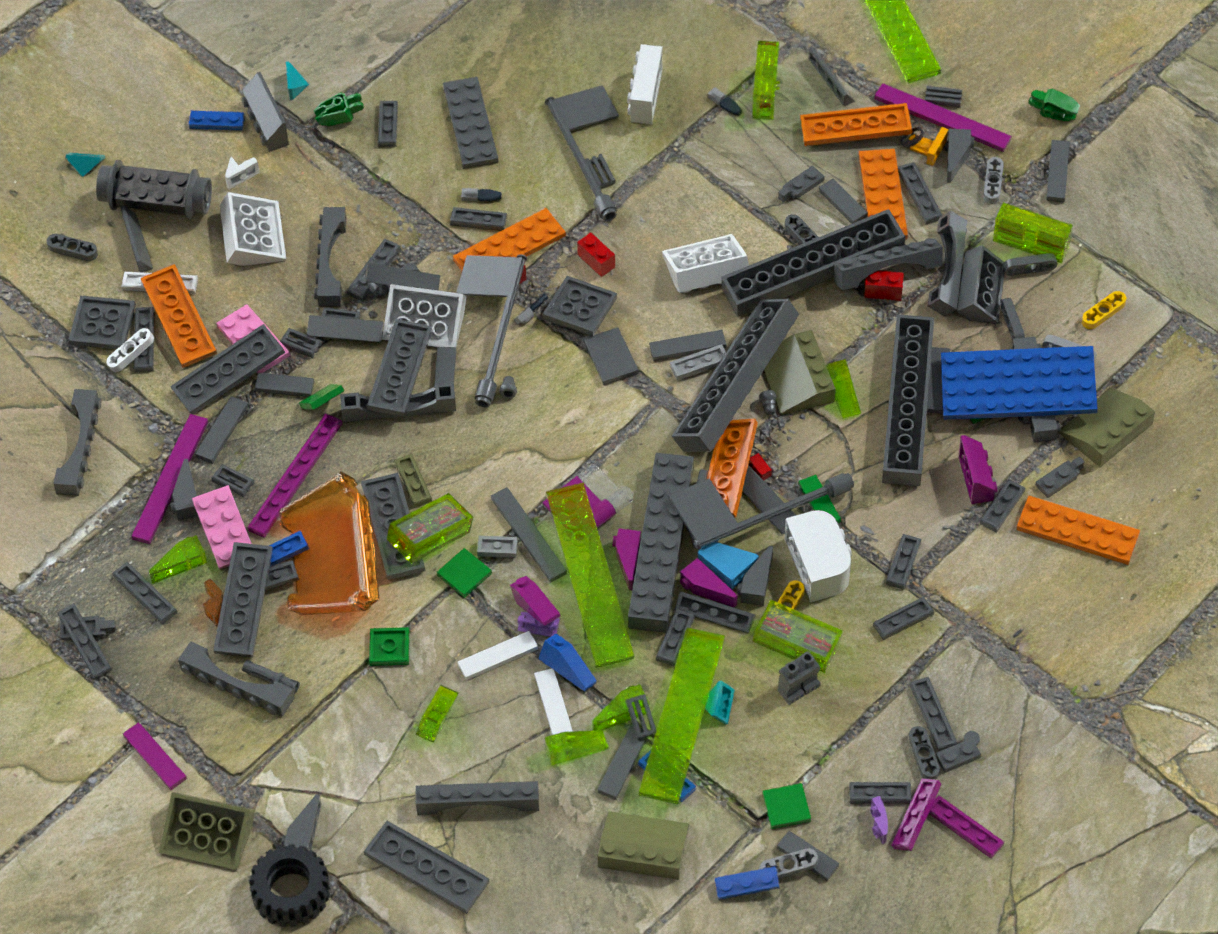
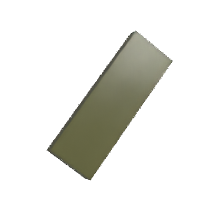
[394,454,432,508]

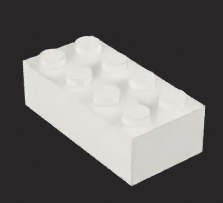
[627,44,662,124]

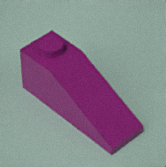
[612,528,642,591]
[680,558,738,608]
[510,576,561,626]

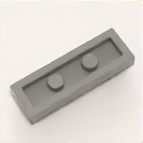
[670,344,726,380]

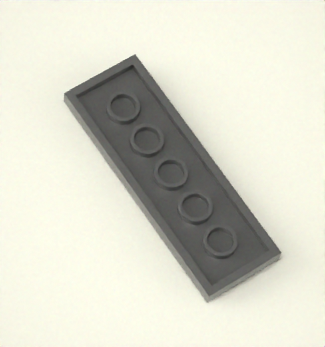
[443,76,499,169]
[367,319,432,417]
[170,324,285,414]
[361,473,425,580]
[213,542,273,658]
[364,820,490,914]

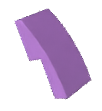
[870,796,888,844]

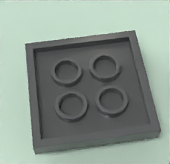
[543,276,617,336]
[69,295,136,349]

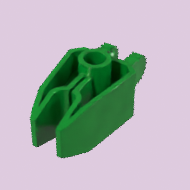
[1028,88,1080,121]
[314,92,364,126]

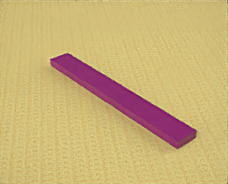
[874,83,1012,152]
[247,413,343,538]
[131,414,208,544]

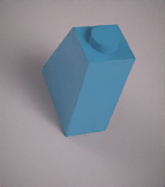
[698,542,759,590]

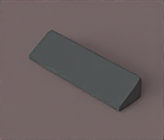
[808,46,855,106]
[121,205,153,272]
[307,315,383,342]
[742,467,796,535]
[675,592,756,633]

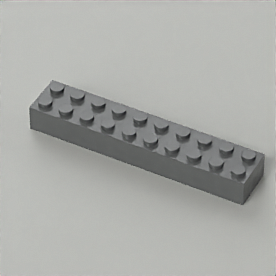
[721,209,905,317]
[672,299,799,452]
[882,314,934,487]
[628,453,694,633]

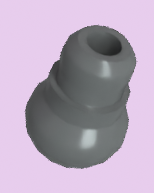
[499,376,517,399]
[759,390,777,415]

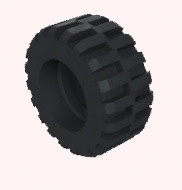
[249,844,330,927]

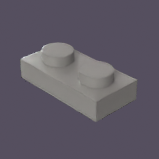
[477,536,518,558]

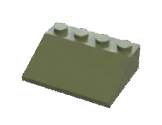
[763,330,835,415]
[1058,388,1155,467]
[159,792,256,870]
[598,811,689,880]

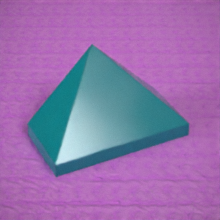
[286,61,310,100]
[65,153,105,177]
[701,680,735,725]

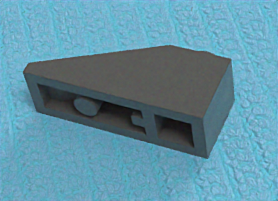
[947,129,974,183]
[170,459,198,521]
[737,546,773,606]
[281,794,322,851]

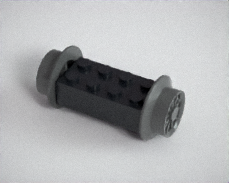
[96,159,212,220]

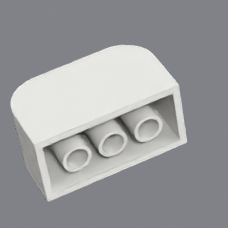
[785,511,852,603]

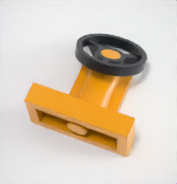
[900,127,948,166]

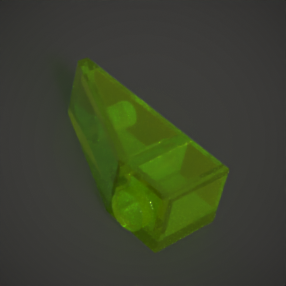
[826,359,861,419]
[149,535,207,584]
[592,684,649,734]
[415,685,459,743]
[544,730,609,766]

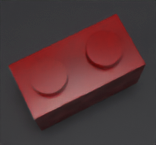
[577,233,615,277]
[864,271,904,301]

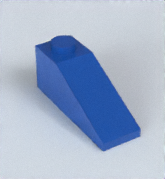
[538,634,597,691]

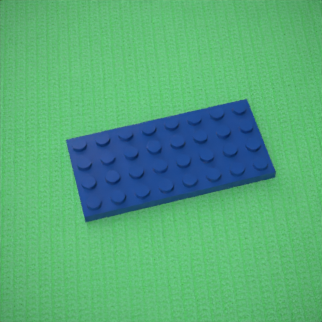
[941,346,1097,420]

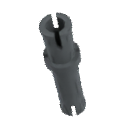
[242,660,300,694]

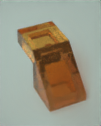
[203,578,223,627]

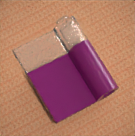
[542,463,633,541]

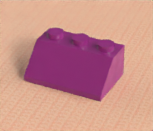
[958,435,997,504]

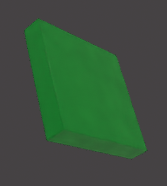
[299,384,345,410]
[437,548,492,598]
[369,627,410,666]
[762,783,811,829]

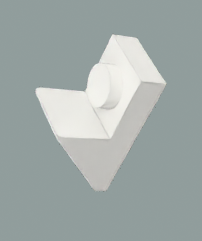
[225,157,260,189]

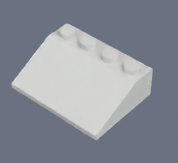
[220,192,286,266]
[662,234,749,293]
[382,284,467,347]

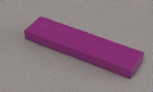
[122,722,187,791]
[891,778,942,851]
[928,795,1004,859]

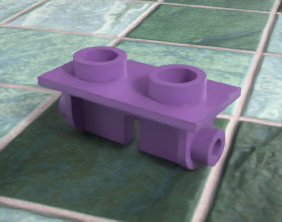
[517,611,560,637]

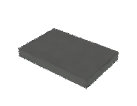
[583,327,639,385]

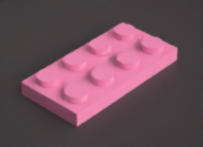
[216,305,290,373]
[192,485,251,570]

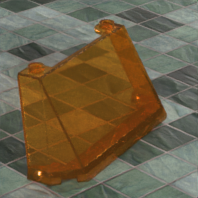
[279,471,380,615]

